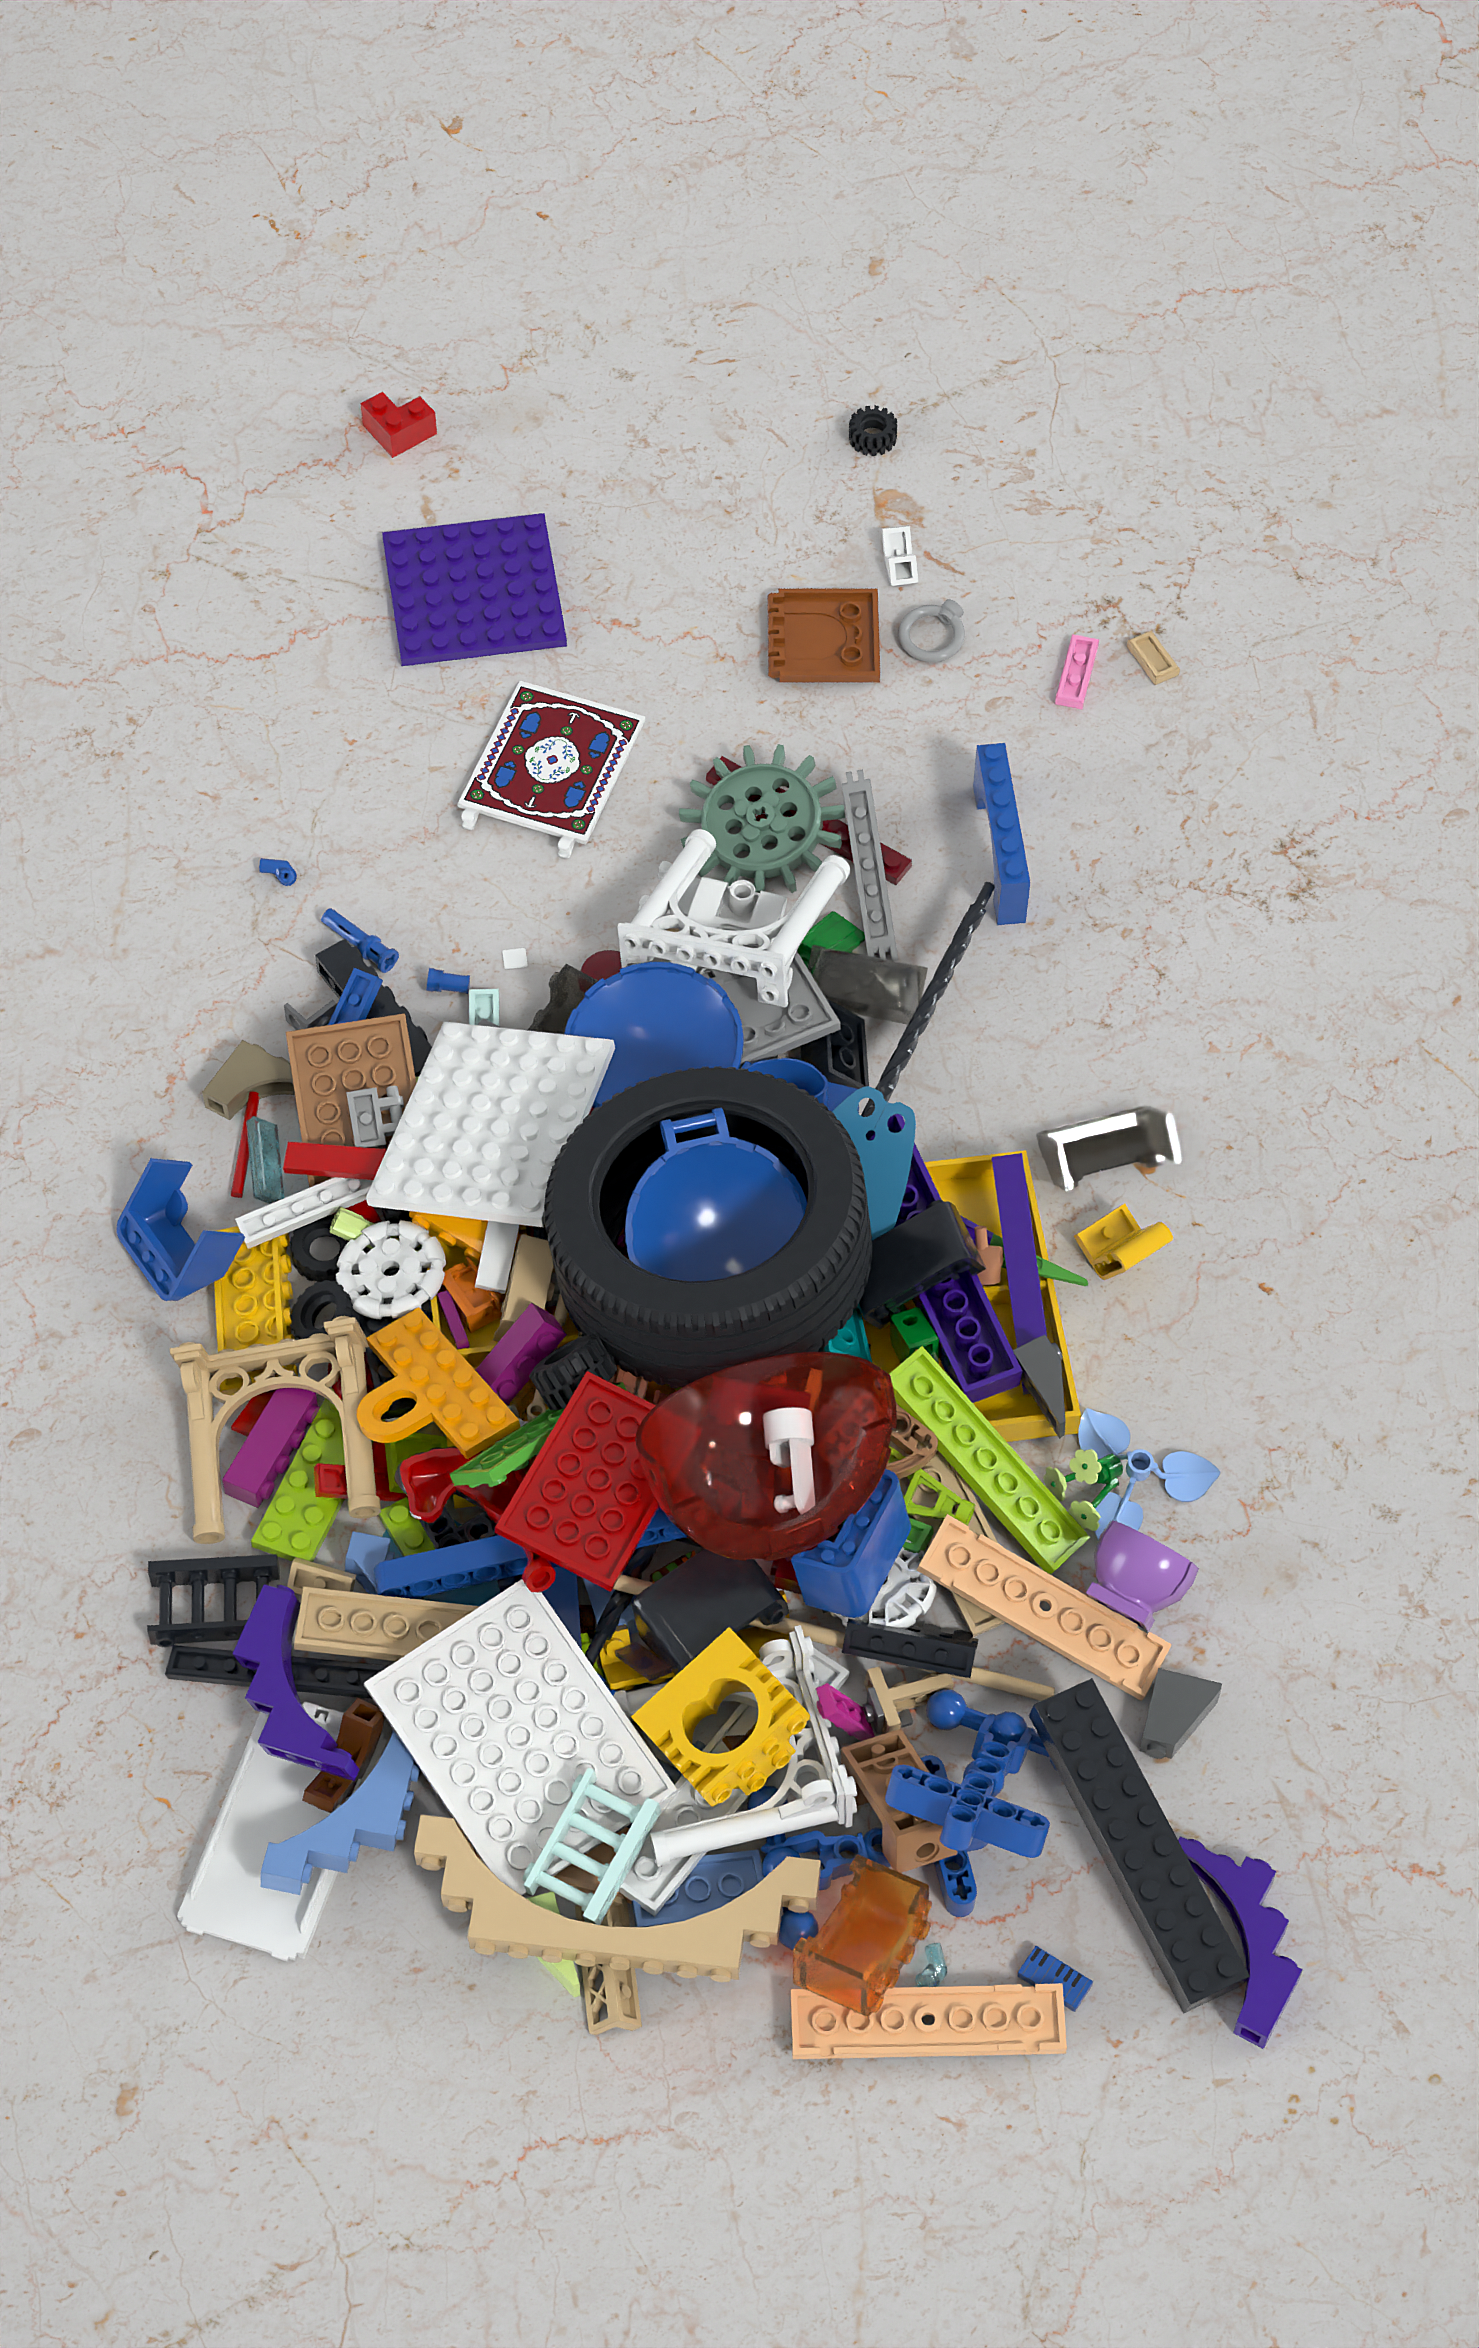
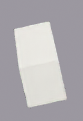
[881,525,918,586]

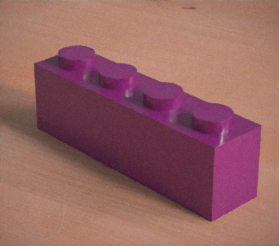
[475,1302,567,1406]
[222,1388,320,1508]

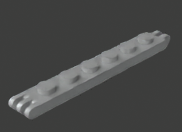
[842,769,898,966]

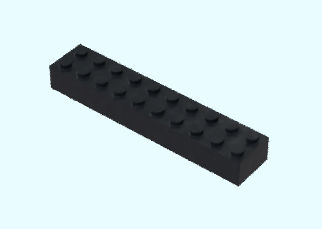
[1029,1678,1250,2013]

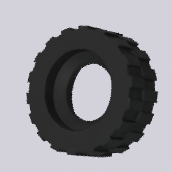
[290,1214,353,1282]
[290,1280,360,1340]

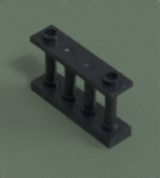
[147,1554,280,1647]

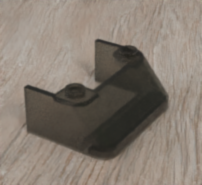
[1036,1106,1181,1191]

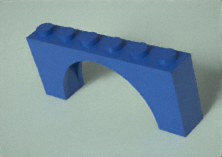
[973,743,1030,925]

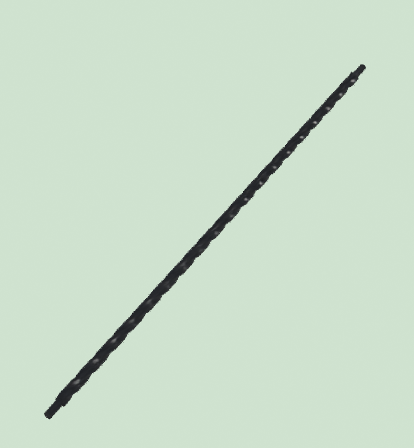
[584,882,995,1666]

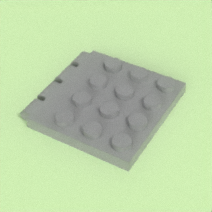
[701,951,840,1070]

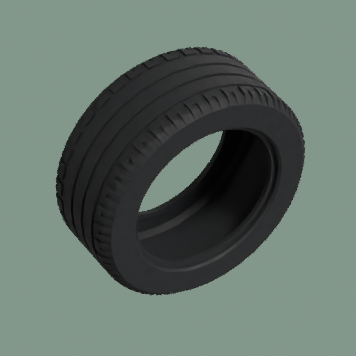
[544,1066,872,1391]

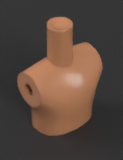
[974,1226,1004,1285]

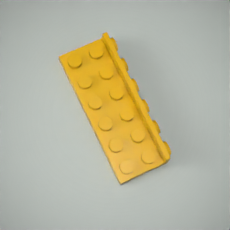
[214,1226,298,1396]

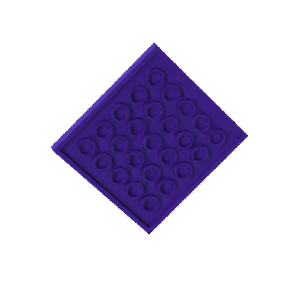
[382,513,567,666]

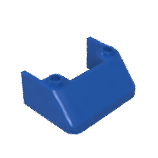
[116,1158,245,1301]

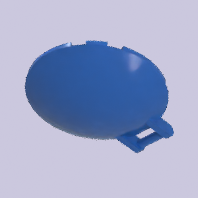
[564,962,744,1109]
[624,1107,807,1281]

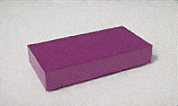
[437,1290,470,1349]

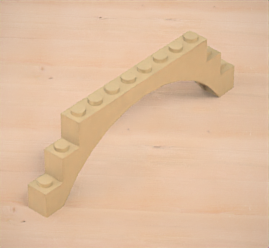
[414,1815,821,1982]

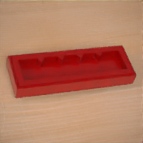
[314,1463,408,1502]

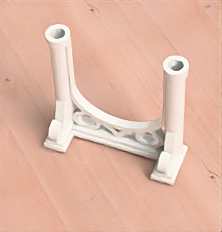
[617,829,850,1007]
[613,1625,857,1867]

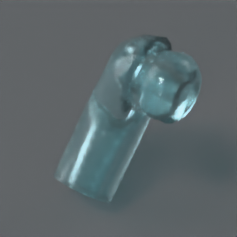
[915,1943,947,1987]

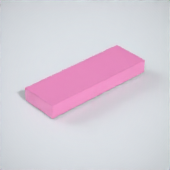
[1055,634,1099,709]

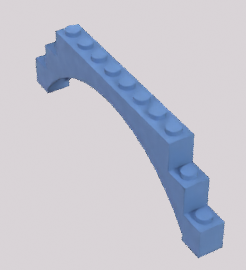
[260,1531,424,1895]

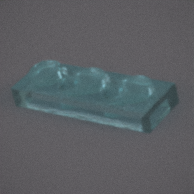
[246,1116,285,1204]

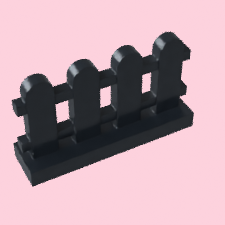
[842,1614,979,1678]

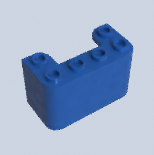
[791,1458,911,1618]

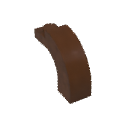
[302,1698,385,1813]

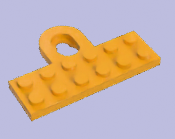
[357,1307,521,1459]

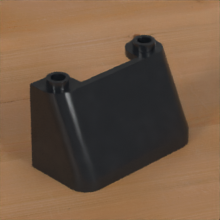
[858,1199,987,1329]
[632,1533,789,1675]

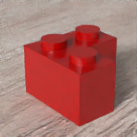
[360,392,437,458]

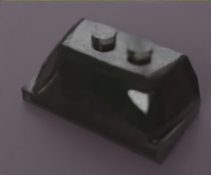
[808,945,928,1025]

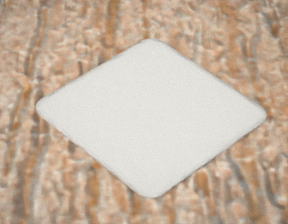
[502,948,528,969]

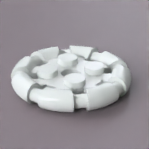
[336,1220,446,1320]
[830,1539,937,1629]

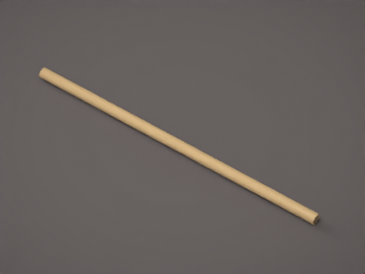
[613,1574,1055,1701]

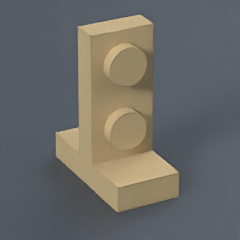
[864,1666,954,1734]

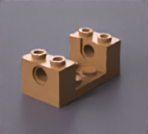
[841,1729,957,1875]

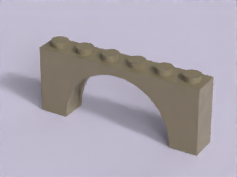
[202,1040,295,1120]

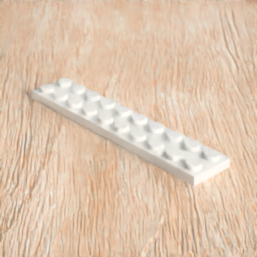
[610,1648,849,1916]

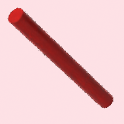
[231,1092,260,1198]

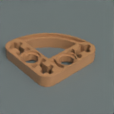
[818,1391,938,1479]

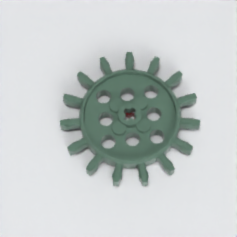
[679,744,846,893]

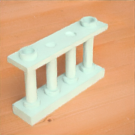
[523,1767,662,1925]

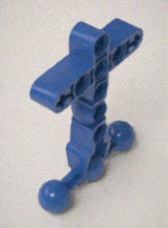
[885,1689,1057,1858]
[747,1755,988,1951]

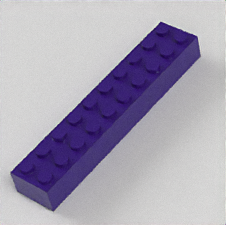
[866,1114,1022,1403]

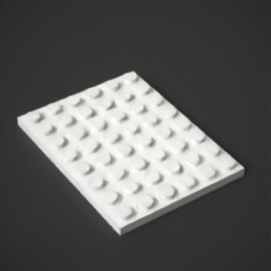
[366,1022,615,1227]
[364,1579,677,1896]

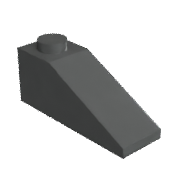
[1013,1334,1066,1438]

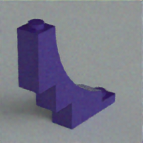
[232,1584,359,1781]

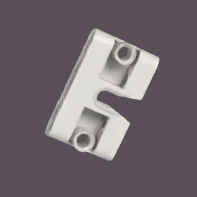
[671,877,787,978]

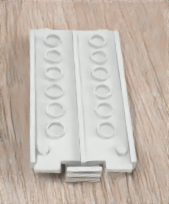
[177,1701,387,1962]

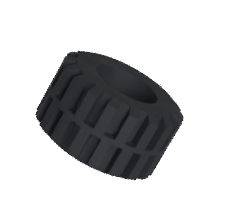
[529,1335,617,1410]

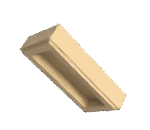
[1127,631,1180,685]

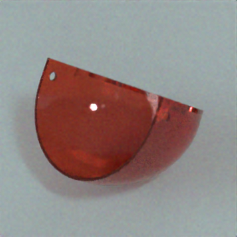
[635,1352,897,1561]

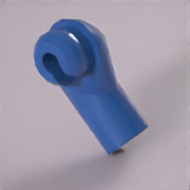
[259,858,297,886]

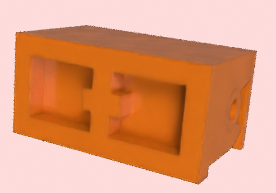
[440,1256,503,1333]

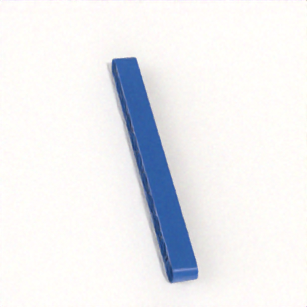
[374,1489,723,1599]

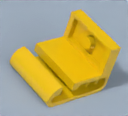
[1074,1204,1173,1280]

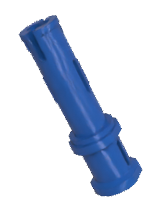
[321,908,399,973]

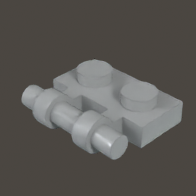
[346,1086,404,1149]

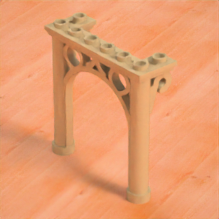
[170,1316,381,1544]

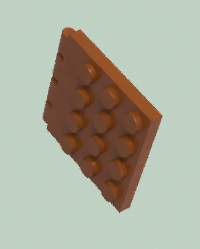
[767,588,880,683]

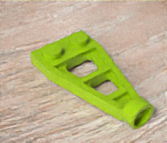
[840,1437,976,1526]

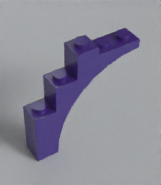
[1178,1836,1303,2049]

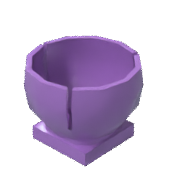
[1086,1520,1199,1632]

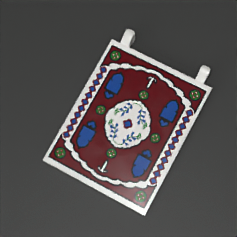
[458,681,646,859]

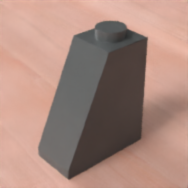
[1139,1668,1222,1759]

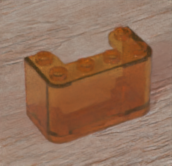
[793,1854,932,2017]

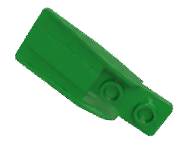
[797,911,865,980]

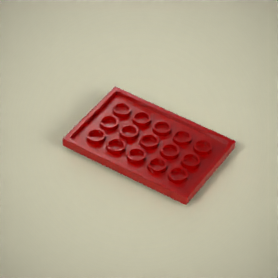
[494,1371,702,1592]

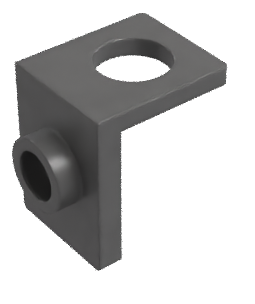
[284,1000,337,1030]
[863,1687,913,1735]

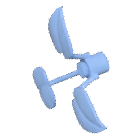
[1078,1408,1220,1541]

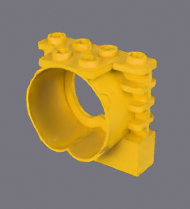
[631,1627,810,1806]

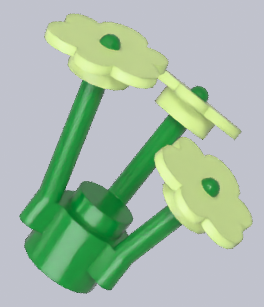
[1043,1449,1123,1531]

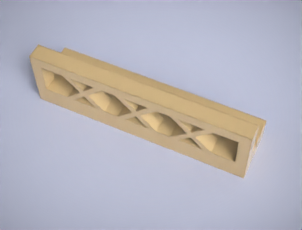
[575,1896,642,2035]

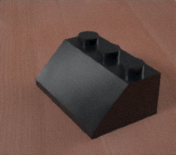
[800,998,869,1089]

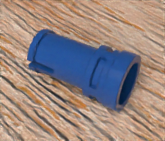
[426,968,470,994]

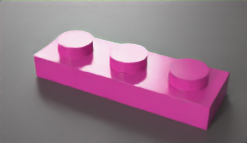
[816,1683,875,1741]

